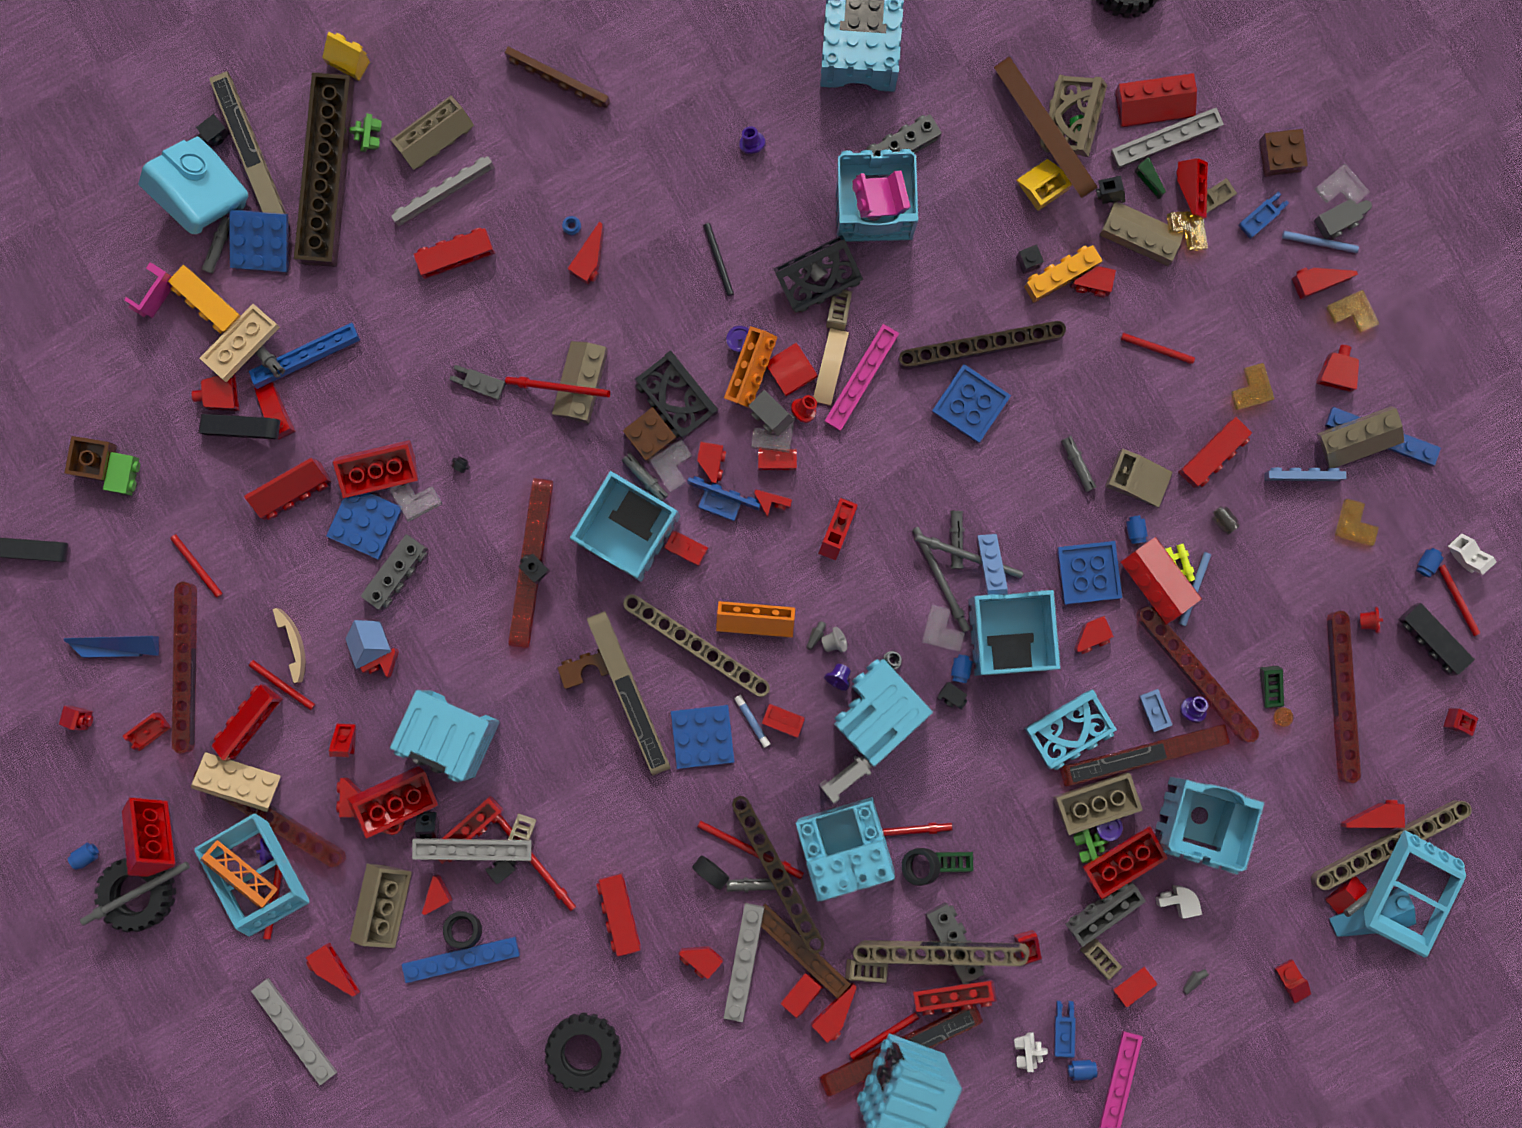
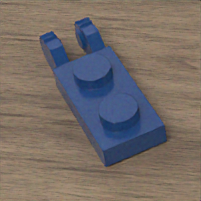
[1238,191,1289,239]
[1054,1001,1076,1057]

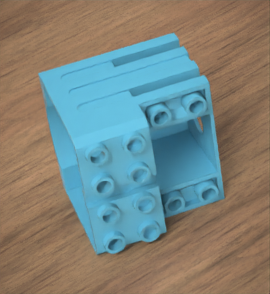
[835,149,918,242]
[834,659,932,766]
[1155,777,1264,874]
[796,797,895,901]

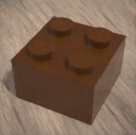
[1259,129,1308,176]
[622,407,677,463]
[64,436,117,481]

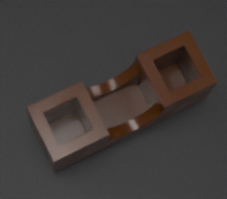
[557,649,609,689]

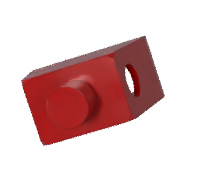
[1316,345,1359,393]
[192,375,239,411]

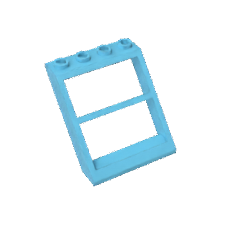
[195,813,309,937]
[1364,830,1466,958]

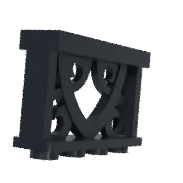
[773,235,863,313]
[635,350,719,440]

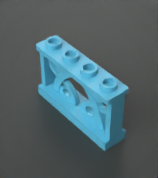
[1024,689,1117,770]

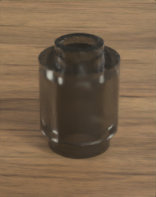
[1212,506,1240,535]

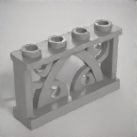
[820,755,871,803]

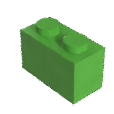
[103,452,140,496]

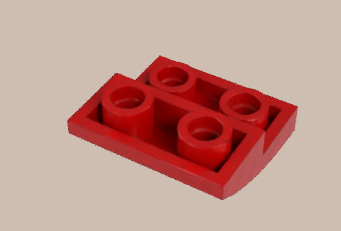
[767,342,818,396]

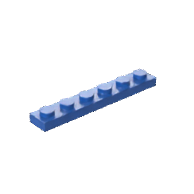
[249,323,360,389]
[1325,407,1441,466]
[401,936,520,983]

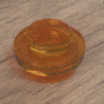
[1273,707,1294,727]

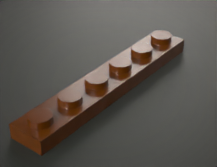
[504,46,610,108]
[761,903,851,999]

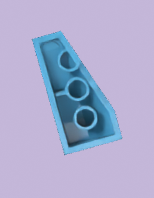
[1328,888,1416,937]

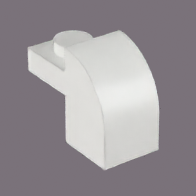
[1448,534,1496,575]
[1155,885,1202,918]

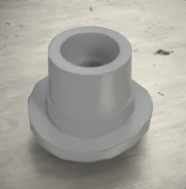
[801,258,828,282]
[822,627,847,653]

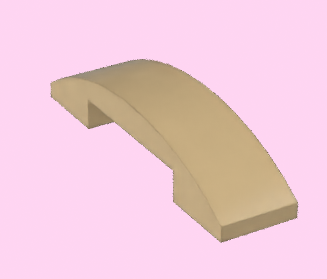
[814,328,849,406]
[273,608,306,683]

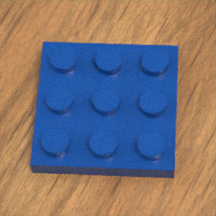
[229,210,288,272]
[932,364,1011,443]
[326,492,403,560]
[1057,541,1122,605]
[671,705,735,769]

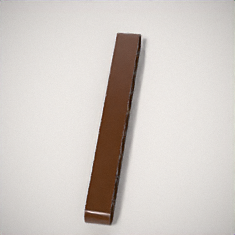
[994,56,1098,198]

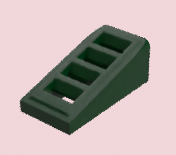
[1134,157,1166,199]
[1260,666,1284,708]
[935,852,973,872]

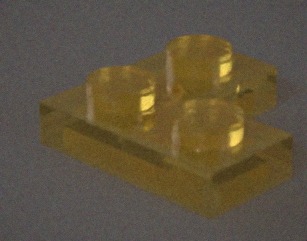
[1167,212,1208,251]
[1327,290,1379,333]
[1231,363,1274,410]
[1335,498,1379,546]

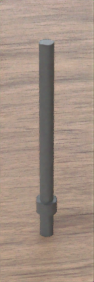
[912,527,970,633]
[914,533,1023,579]
[80,861,190,926]

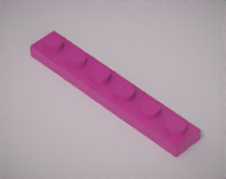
[824,324,899,431]
[1099,1030,1143,1128]

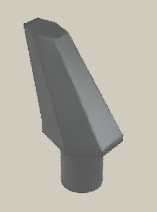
[806,621,826,650]
[1183,969,1209,996]

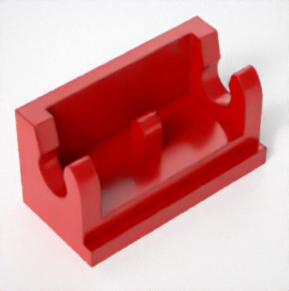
[758,449,797,470]
[664,530,708,566]
[762,704,805,738]
[122,713,171,751]
[1113,966,1158,1008]
[780,973,824,1018]

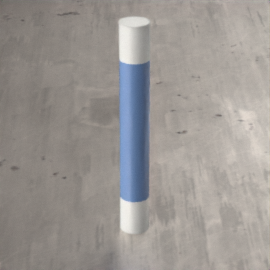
[734,694,770,748]

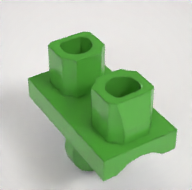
[349,113,382,152]
[1073,829,1108,863]

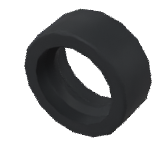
[901,848,941,886]
[692,855,730,890]
[443,911,482,949]

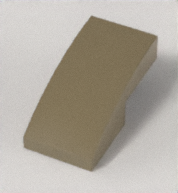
[1207,178,1237,213]

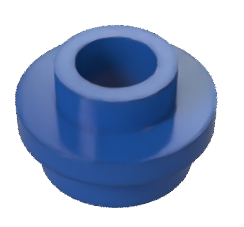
[562,216,581,235]

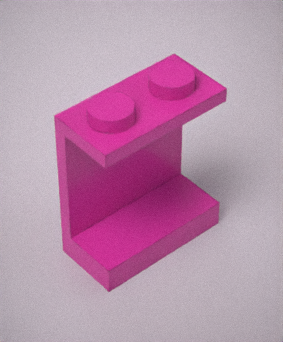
[852,171,911,218]
[125,262,172,318]

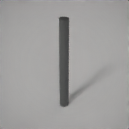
[1344,873,1400,917]

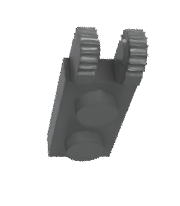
[449,365,505,400]

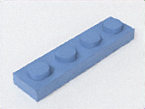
[1264,467,1346,481]
[977,534,1008,595]

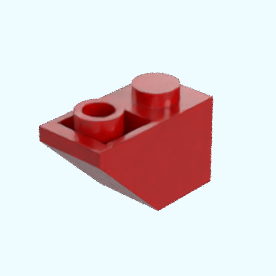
[1071,266,1116,297]
[697,442,727,484]
[1074,616,1114,654]
[59,706,93,730]
[336,777,362,817]
[678,946,724,979]

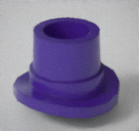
[739,126,766,154]
[726,325,749,352]
[824,664,851,691]
[1181,696,1208,723]
[1096,819,1123,841]
[256,838,274,865]

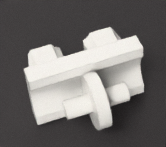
[1014,1032,1048,1072]

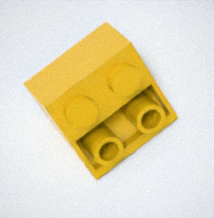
[322,32,370,81]
[1016,159,1072,211]

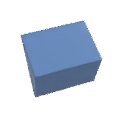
[345,620,391,669]

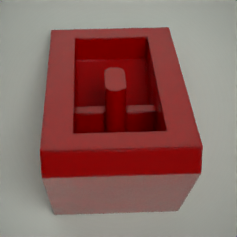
[1443,708,1478,736]
[422,874,453,915]
[1325,876,1367,915]
[1014,930,1042,965]

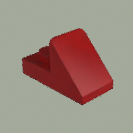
[754,489,792,518]
[360,648,399,678]
[329,723,356,757]
[1274,959,1311,1004]

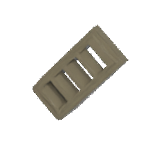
[826,290,852,331]
[508,813,537,840]
[1080,938,1122,981]
[845,959,888,983]

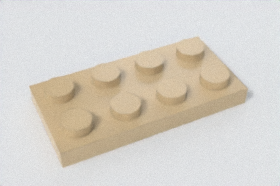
[200,304,280,382]
[191,752,281,812]

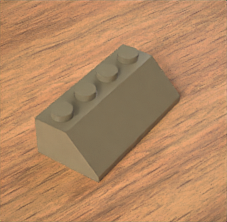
[391,96,474,170]
[1099,201,1184,266]
[552,341,608,424]
[1317,406,1404,468]
[1053,772,1143,835]
[350,864,412,948]

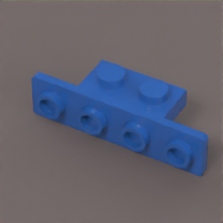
[687,476,761,521]

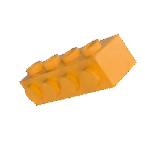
[1024,245,1102,303]
[168,265,241,334]

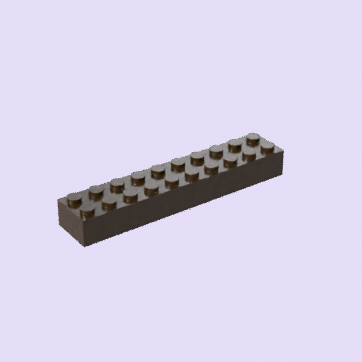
[294,72,355,267]

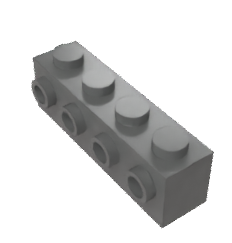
[866,114,942,176]
[361,534,428,611]
[1065,882,1146,947]
[926,902,985,985]

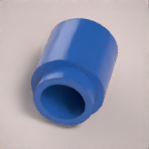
[1126,515,1148,544]
[1416,548,1444,578]
[951,654,973,683]
[67,843,99,870]
[1067,1060,1097,1081]

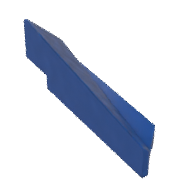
[64,636,159,657]

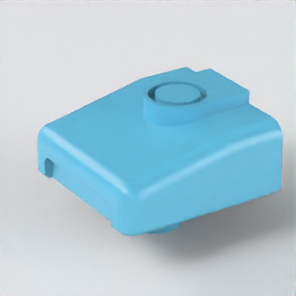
[138,137,248,234]

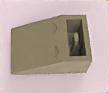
[1105,449,1172,508]

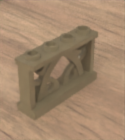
[1040,75,1107,157]

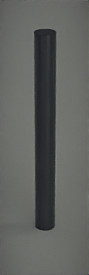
[703,223,734,296]

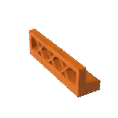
[200,840,278,909]

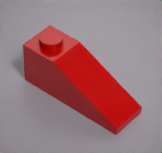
[1176,158,1208,219]
[567,222,604,285]
[1292,267,1358,300]
[254,382,296,440]
[818,498,858,561]
[1341,799,1405,828]
[305,942,360,997]
[811,982,857,1043]

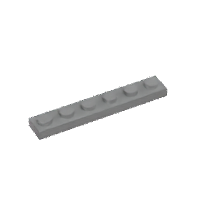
[1111,107,1224,168]
[391,156,495,227]
[412,839,532,861]
[724,903,764,1022]
[251,978,337,1085]

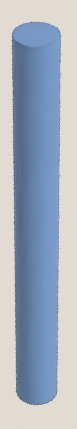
[1282,231,1359,253]
[1178,552,1211,626]

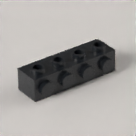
[1398,603,1475,676]

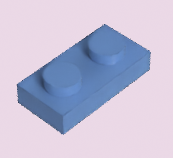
[1139,689,1172,732]

